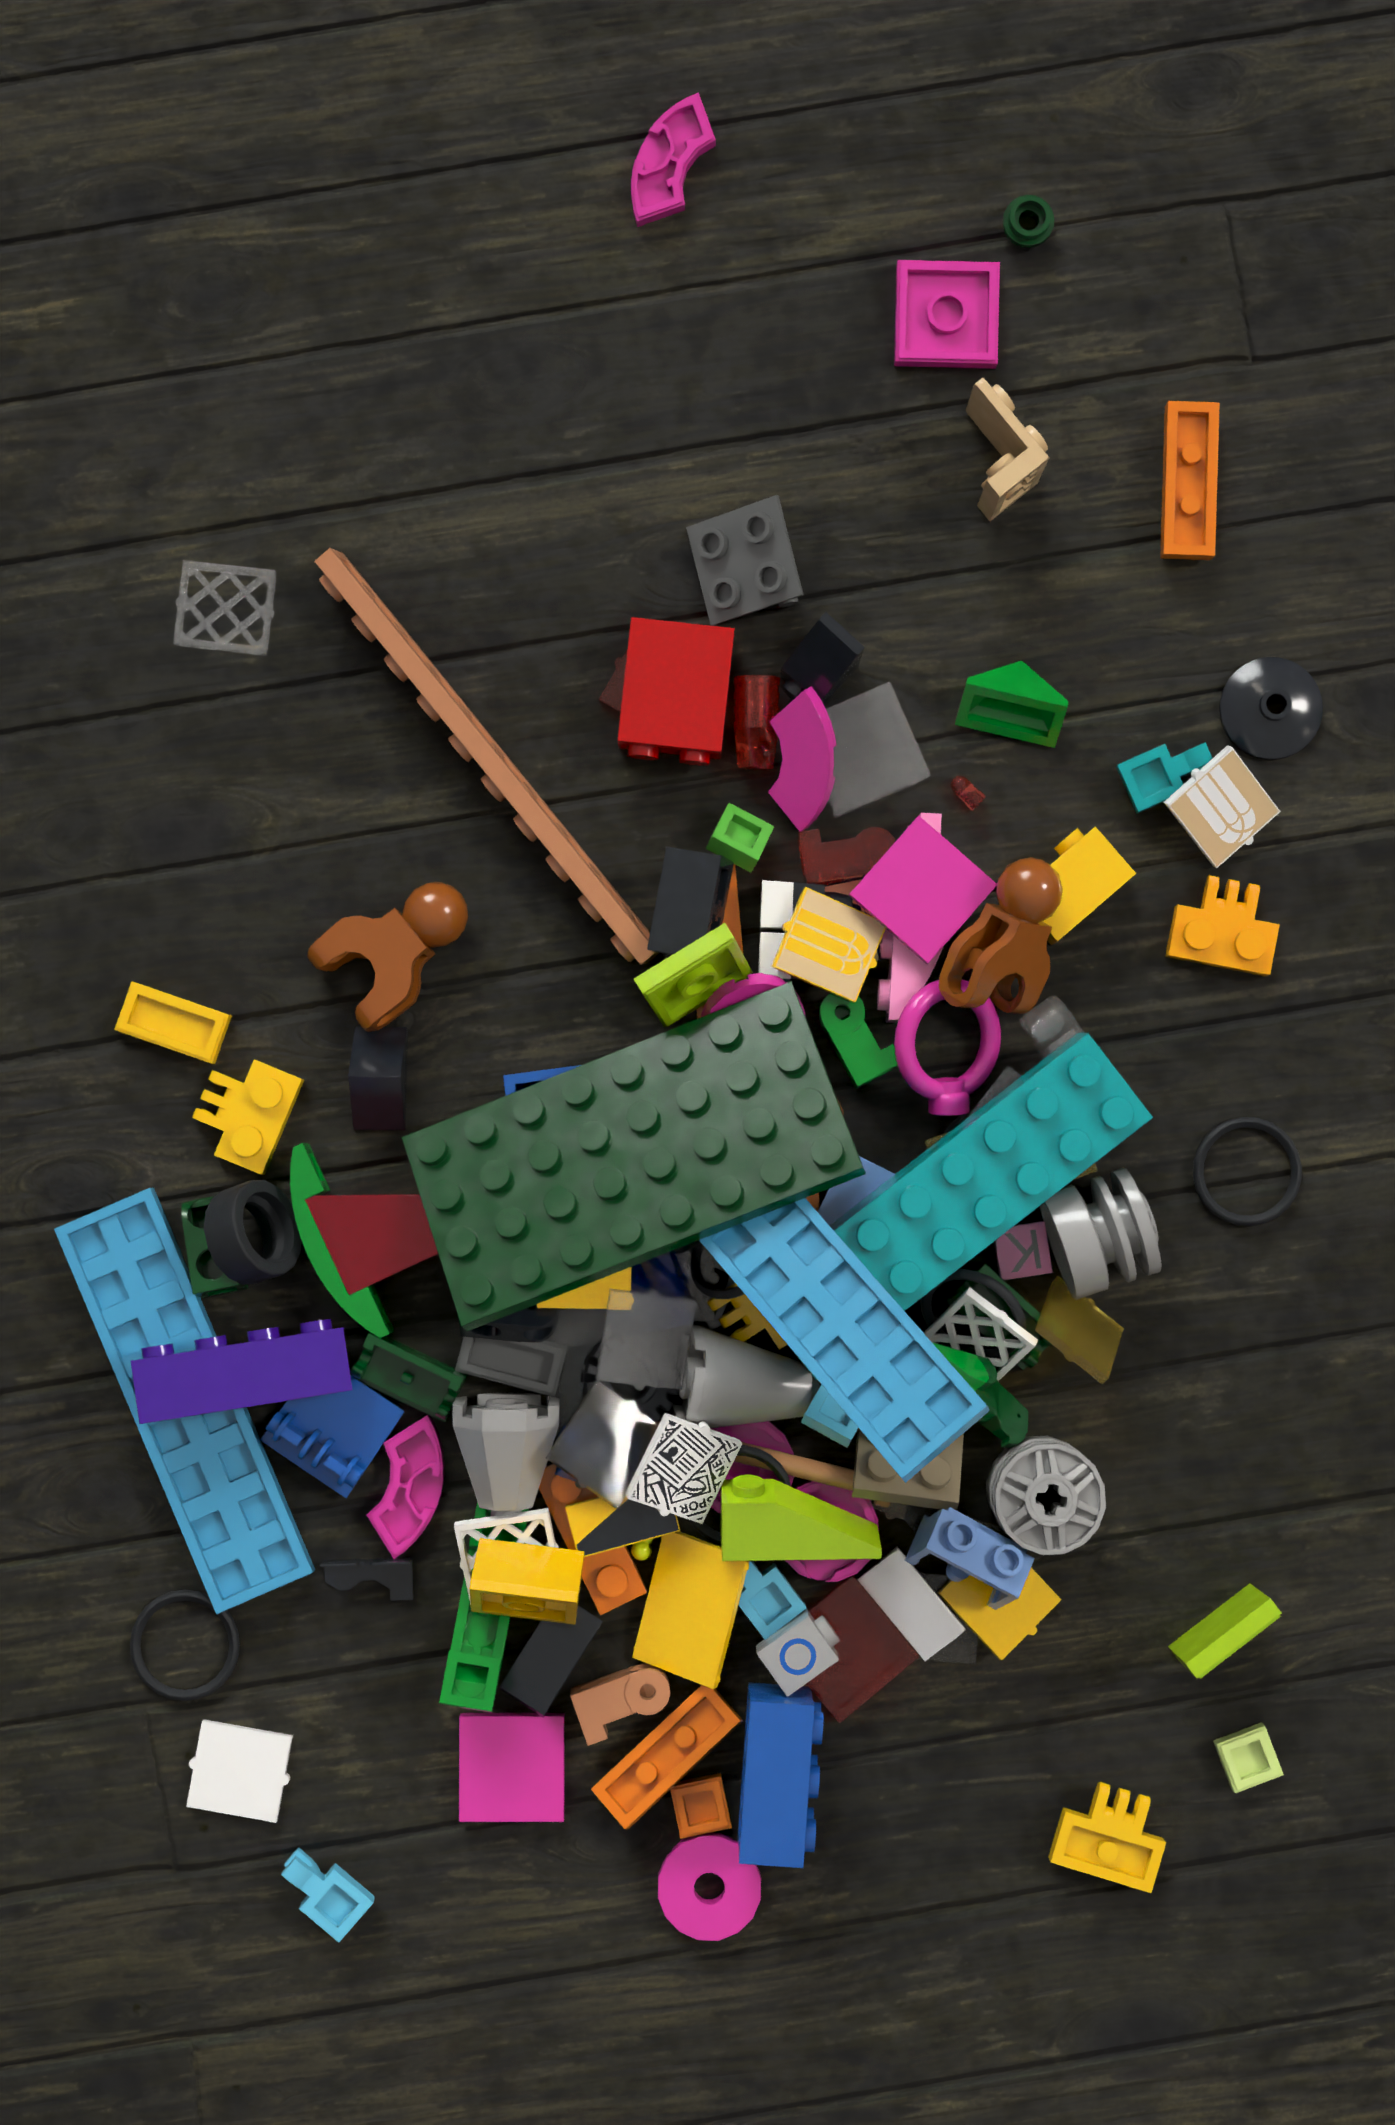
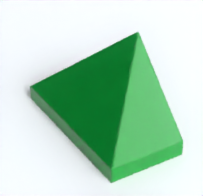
[955,661,1068,748]

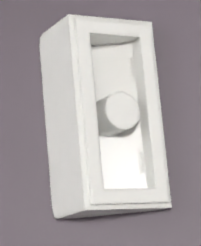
[858,1546,966,1661]

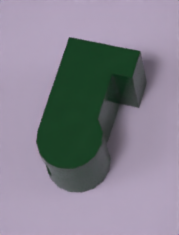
[181,1196,248,1299]

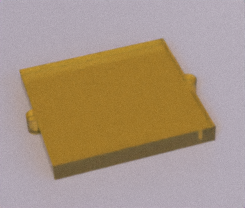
[1035,1276,1124,1384]

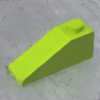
[721,1474,882,1561]

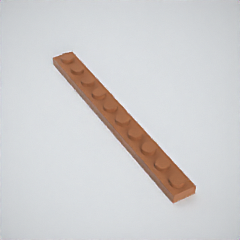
[315,548,660,965]

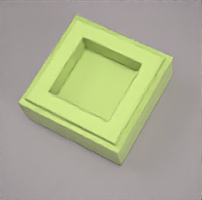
[1213,1722,1284,1793]

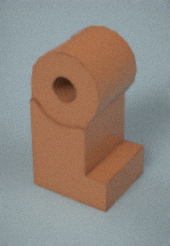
[570,1663,670,1746]

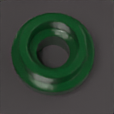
[1003,195,1054,248]

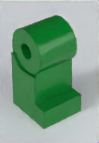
[819,993,898,1089]

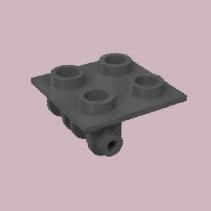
[686,495,803,626]

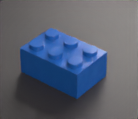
[737,1682,824,1868]

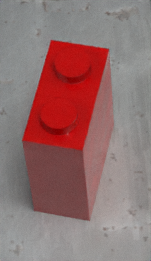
[618,617,735,766]

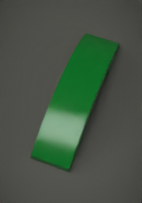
[290,1143,394,1338]
[439,1502,529,1713]

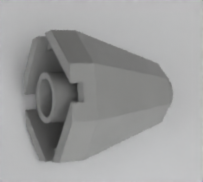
[453,1393,560,1516]

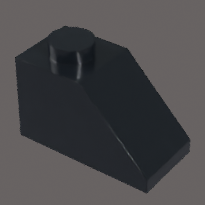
[780,612,865,704]

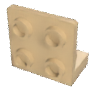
[966,377,1049,521]

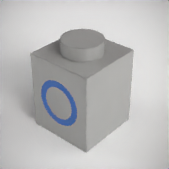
[756,1609,841,1697]

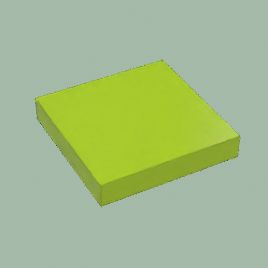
[634,923,753,1027]
[1168,1583,1282,1679]

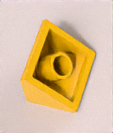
[469,1538,584,1625]

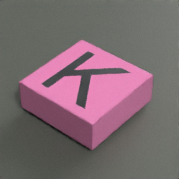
[994,1221,1053,1280]

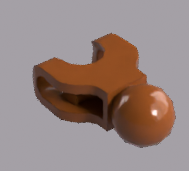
[939,857,1063,1014]
[307,882,468,1032]

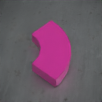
[631,92,716,227]
[768,686,836,832]
[367,1415,445,1559]

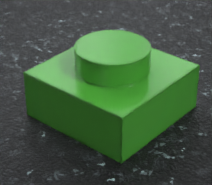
[705,803,774,872]

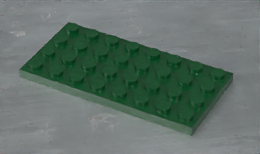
[402,982,866,1331]

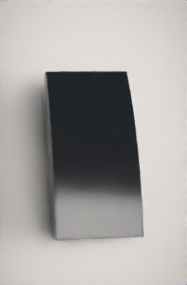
[499,1605,603,1717]

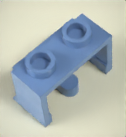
[905,1507,1035,1610]

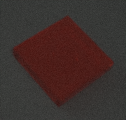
[807,1575,920,1724]

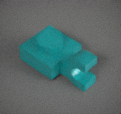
[1116,742,1213,814]

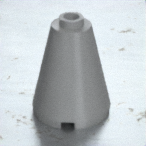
[672,1325,820,1428]

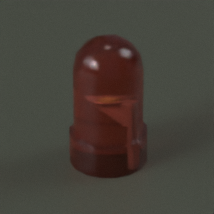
[950,775,987,811]

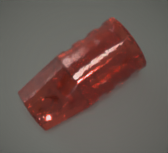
[733,675,780,770]

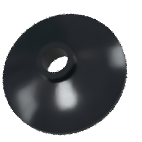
[1219,657,1323,760]

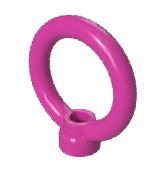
[894,979,1001,1115]

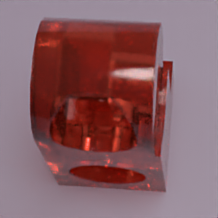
[797,827,896,885]

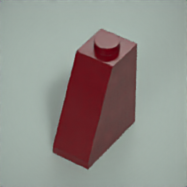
[305,1194,438,1295]

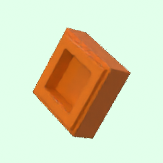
[670,1773,732,1839]

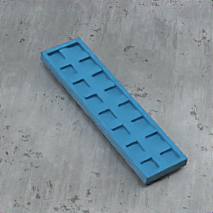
[54,1188,315,1614]
[699,1198,990,1483]

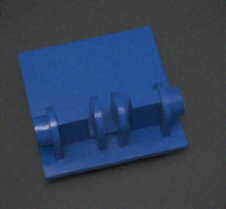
[260,1375,405,1498]

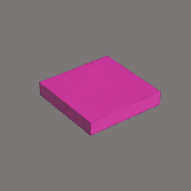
[894,260,1000,369]
[848,816,997,964]
[459,1713,565,1822]

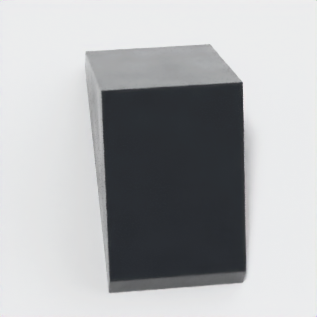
[348,1027,408,1130]

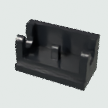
[647,847,734,957]

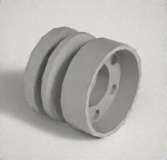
[1040,1167,1162,1300]
[986,1436,1106,1555]

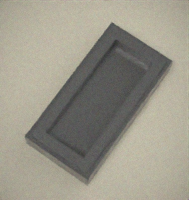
[455,1337,570,1397]

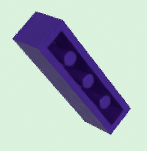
[131,1319,352,1424]

